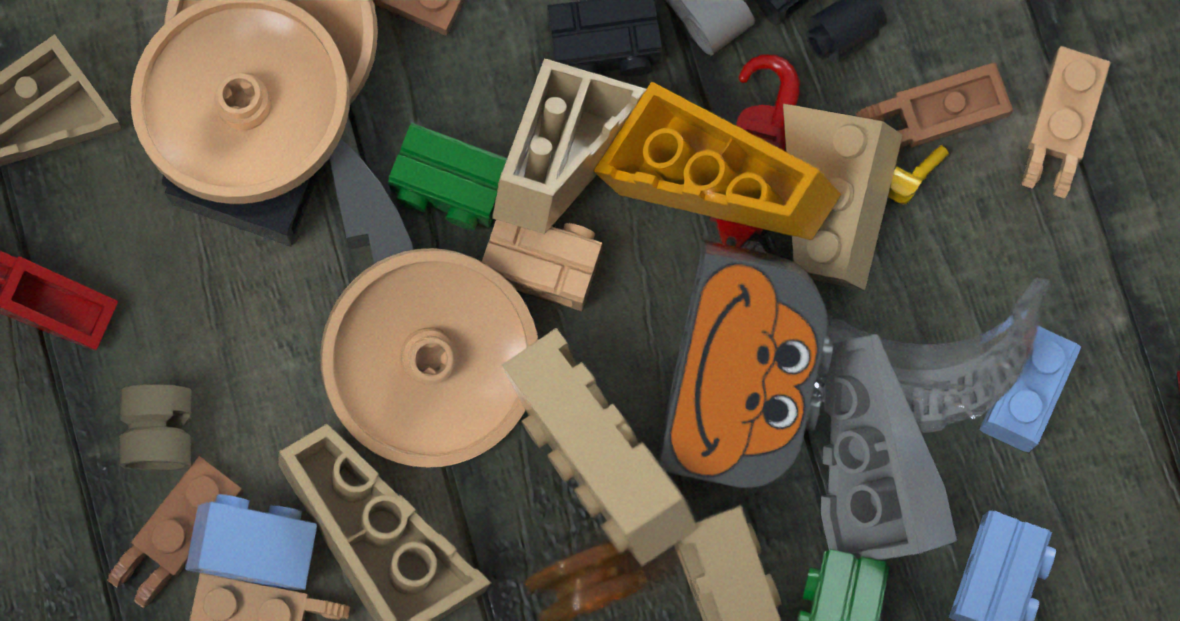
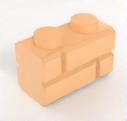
[482,220,603,311]

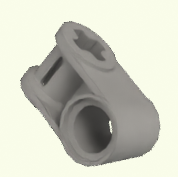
[665,0,754,55]

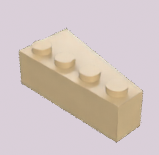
[502,328,698,566]
[278,424,491,621]

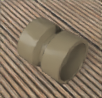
[119,384,192,471]

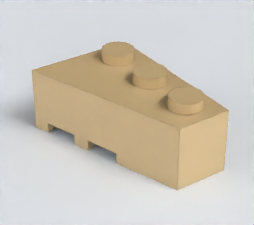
[0,34,122,166]
[493,58,646,234]
[783,104,903,290]
[674,506,781,621]

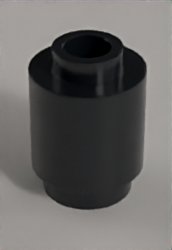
[806,0,887,63]

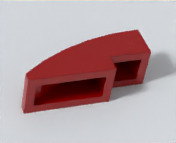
[0,251,118,351]

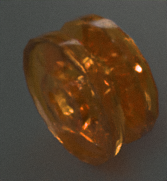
[523,541,650,621]

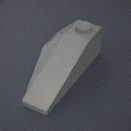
[821,334,957,560]

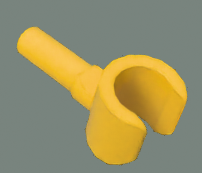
[888,145,949,204]

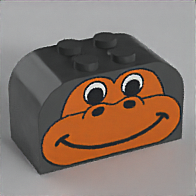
[657,240,833,488]

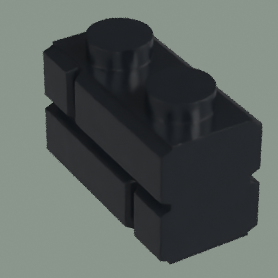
[547,0,662,76]

